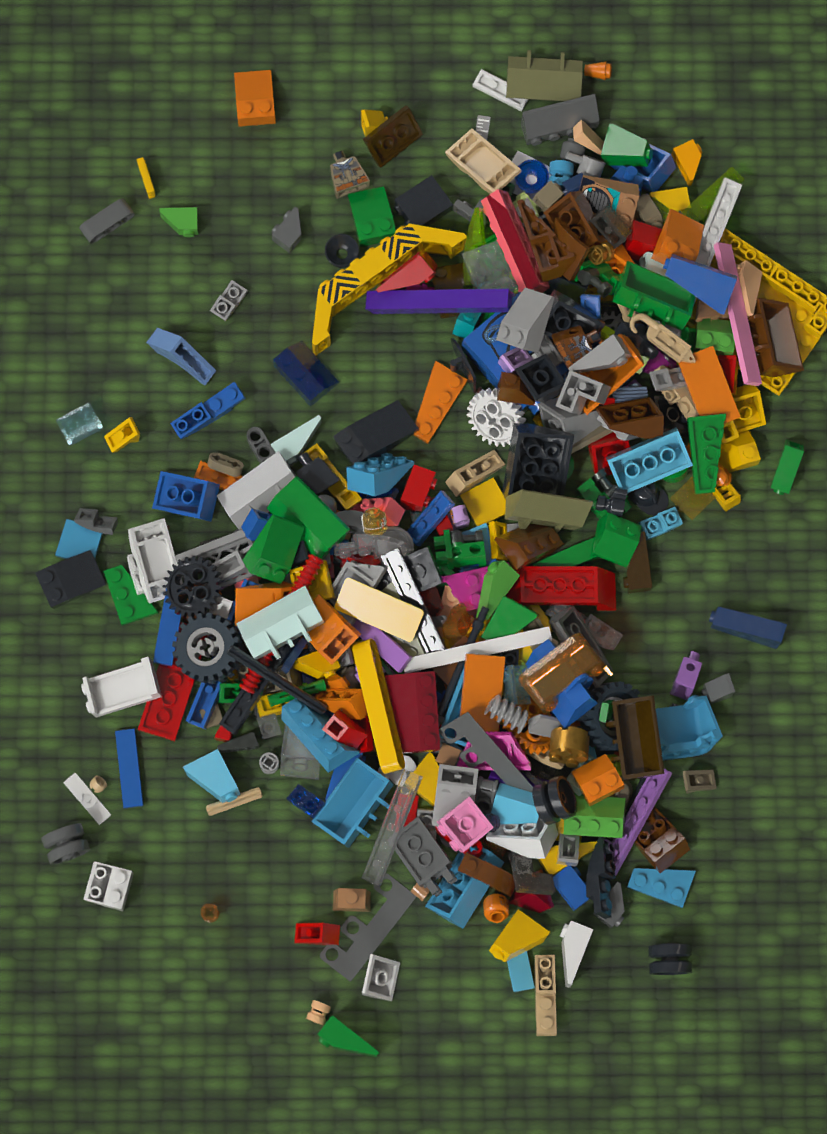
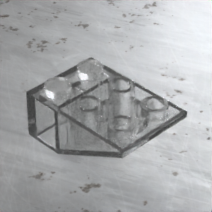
[462,241,518,298]

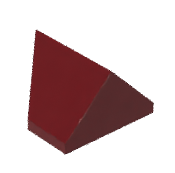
[508,870,554,913]

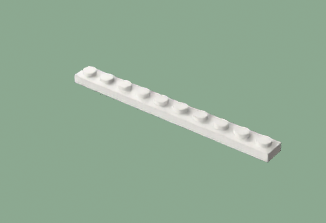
[665,177,742,338]

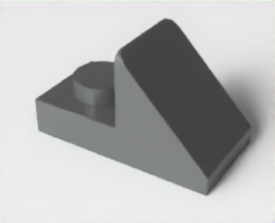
[453,198,486,231]

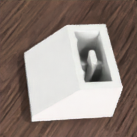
[83,861,134,911]

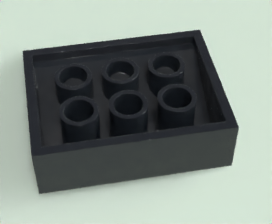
[502,423,574,500]

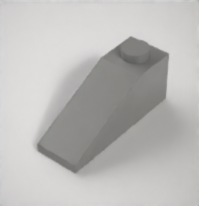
[568,334,632,373]

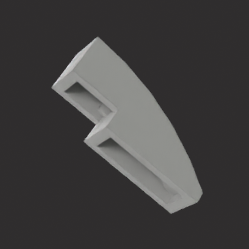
[211,544,253,582]

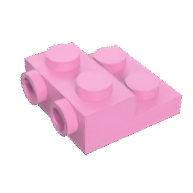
[437,796,494,853]

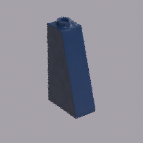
[709,606,787,649]

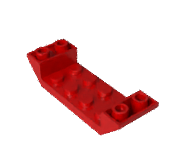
[506,566,616,611]

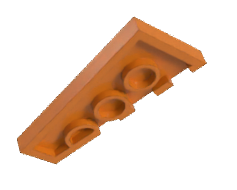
[413,361,468,444]

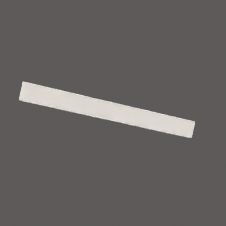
[404,627,552,673]

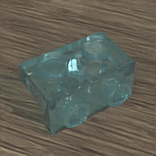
[56,403,103,446]
[503,665,531,705]

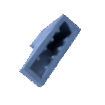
[146,328,216,385]

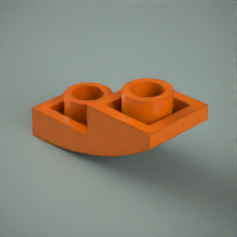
[318,674,351,689]

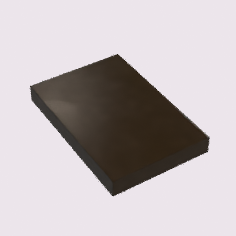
[363,105,423,168]

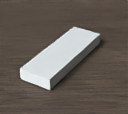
[473,69,528,112]

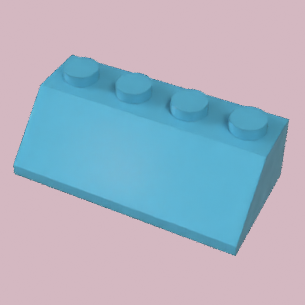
[606,428,693,493]

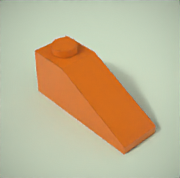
[314,688,367,720]

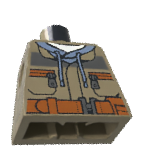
[330,151,370,199]

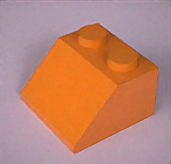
[571,754,624,806]

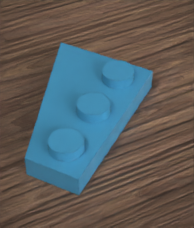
[627,868,696,908]

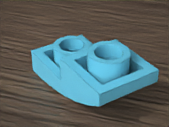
[638,507,683,541]

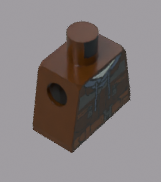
[551,325,601,368]

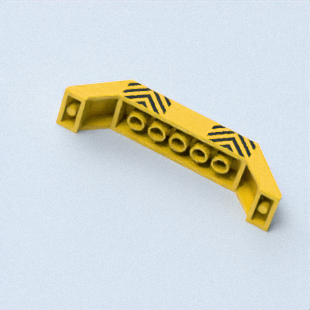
[312,224,467,356]

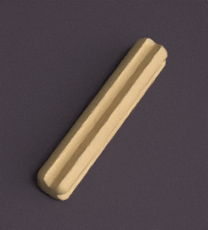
[206,787,262,816]

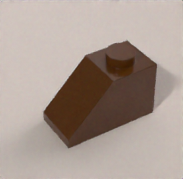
[497,372,535,406]

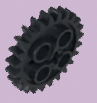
[162,556,224,618]

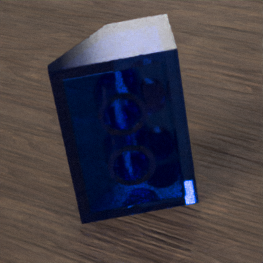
[273,341,339,407]

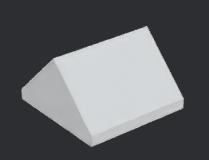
[362,954,400,1001]

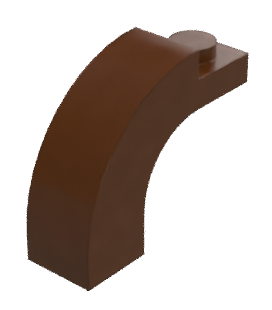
[458,853,519,897]

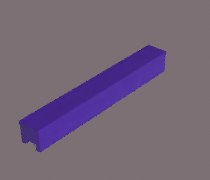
[365,289,514,314]

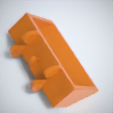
[580,334,644,415]

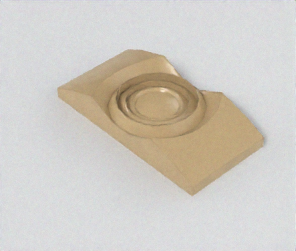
[445,129,522,194]

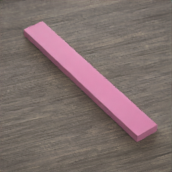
[714,242,762,386]

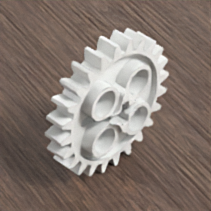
[467,388,526,447]

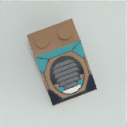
[579,175,639,228]

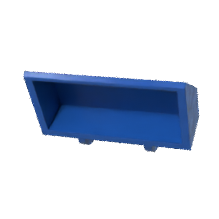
[523,639,598,729]

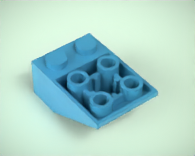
[347,453,414,496]

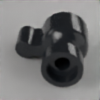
[595,487,628,517]

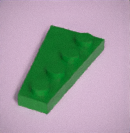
[687,414,726,494]

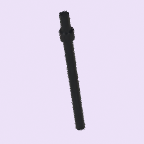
[438,606,489,716]

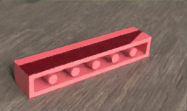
[481,189,550,293]

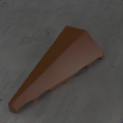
[517,199,575,282]

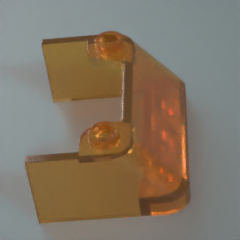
[518,633,613,717]

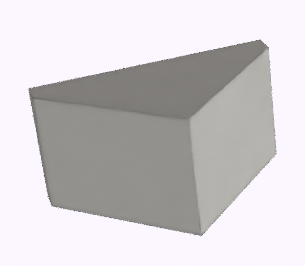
[556,834,579,866]

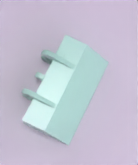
[236,586,325,660]

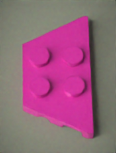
[442,562,509,611]
[456,732,532,770]

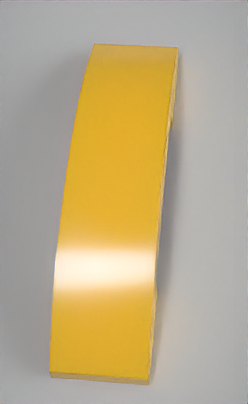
[304,443,362,510]

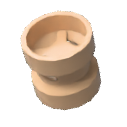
[306,1000,331,1026]

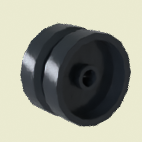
[532,776,577,825]
[648,943,692,975]

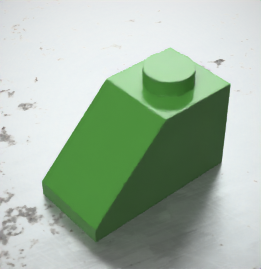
[160,207,198,237]

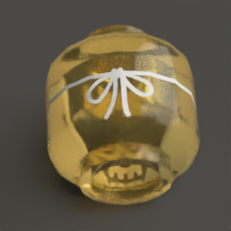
[361,507,388,538]

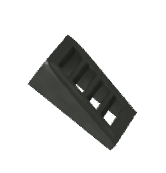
[217,732,259,753]

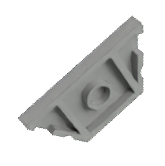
[329,562,388,626]

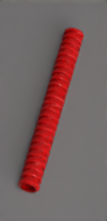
[239,554,324,694]

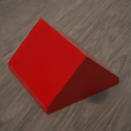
[624,220,662,261]

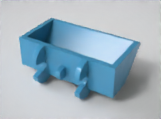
[311,758,394,848]

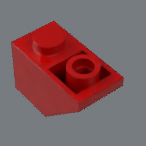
[322,709,369,749]

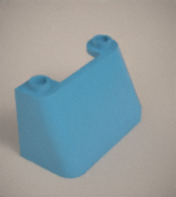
[656,695,723,760]

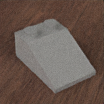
[496,288,555,353]

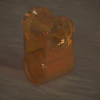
[442,603,475,639]

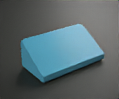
[507,951,535,992]

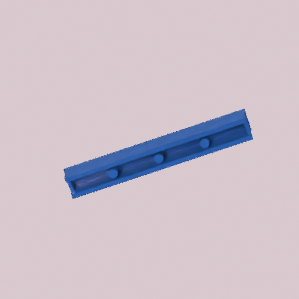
[186,579,259,730]

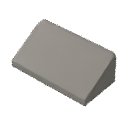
[528,714,570,738]

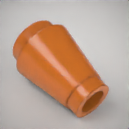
[584,62,612,80]

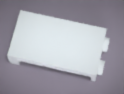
[81,657,162,718]

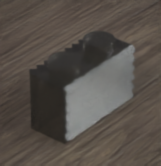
[590,204,632,249]

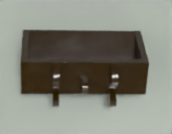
[606,695,665,780]

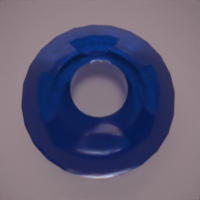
[515,160,549,194]

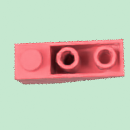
[350,497,405,527]

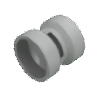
[259,753,279,774]

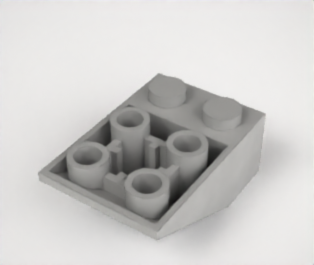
[432,764,479,827]

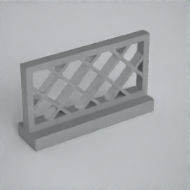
[175,530,256,597]

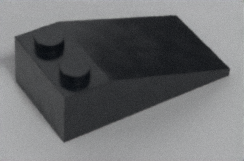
[333,400,419,466]

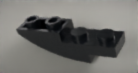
[586,837,616,919]

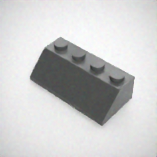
[521,94,599,146]
[549,606,613,688]

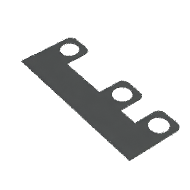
[439,712,533,792]
[320,873,417,982]

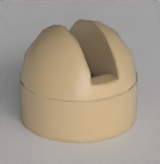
[90,776,107,793]

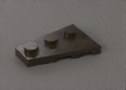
[431,263,467,319]

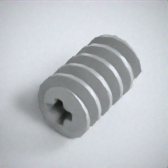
[484,695,528,734]

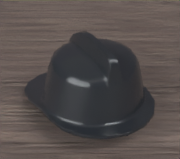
[627,482,669,516]

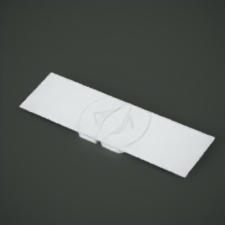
[63,773,111,825]

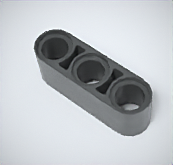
[79,198,135,244]
[247,427,275,464]

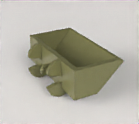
[506,50,583,101]
[505,489,593,533]

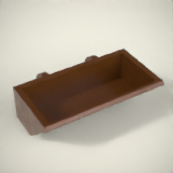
[748,298,804,377]

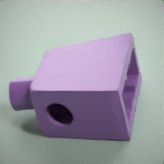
[670,651,702,701]

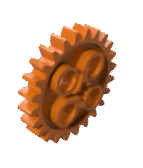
[501,696,555,755]

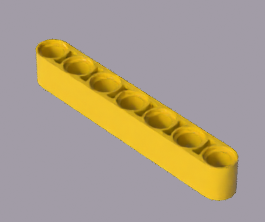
[352,638,405,774]

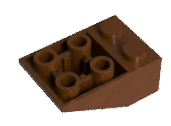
[634,806,690,873]

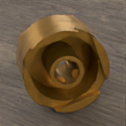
[549,727,590,768]

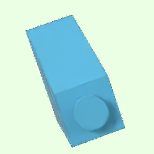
[183,749,240,803]
[489,783,539,825]

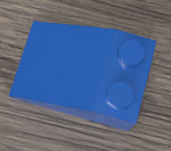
[610,144,676,192]
[152,471,220,522]

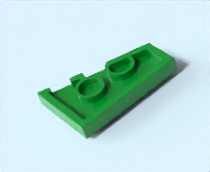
[104,565,158,626]

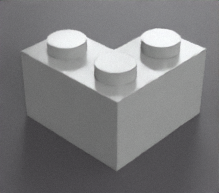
[555,370,611,415]

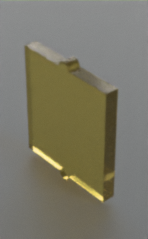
[670,476,716,520]

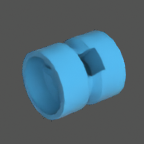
[548,160,574,190]

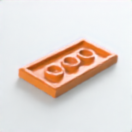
[677,346,740,424]
[460,653,505,732]

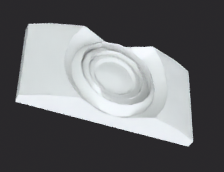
[128,518,184,603]

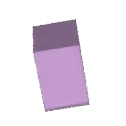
[498,347,533,373]

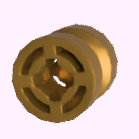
[588,242,615,265]

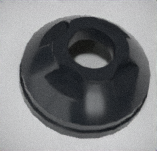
[325,234,359,268]

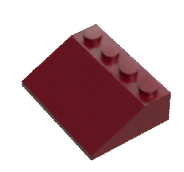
[384,671,440,754]

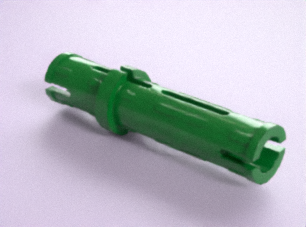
[267,679,327,707]

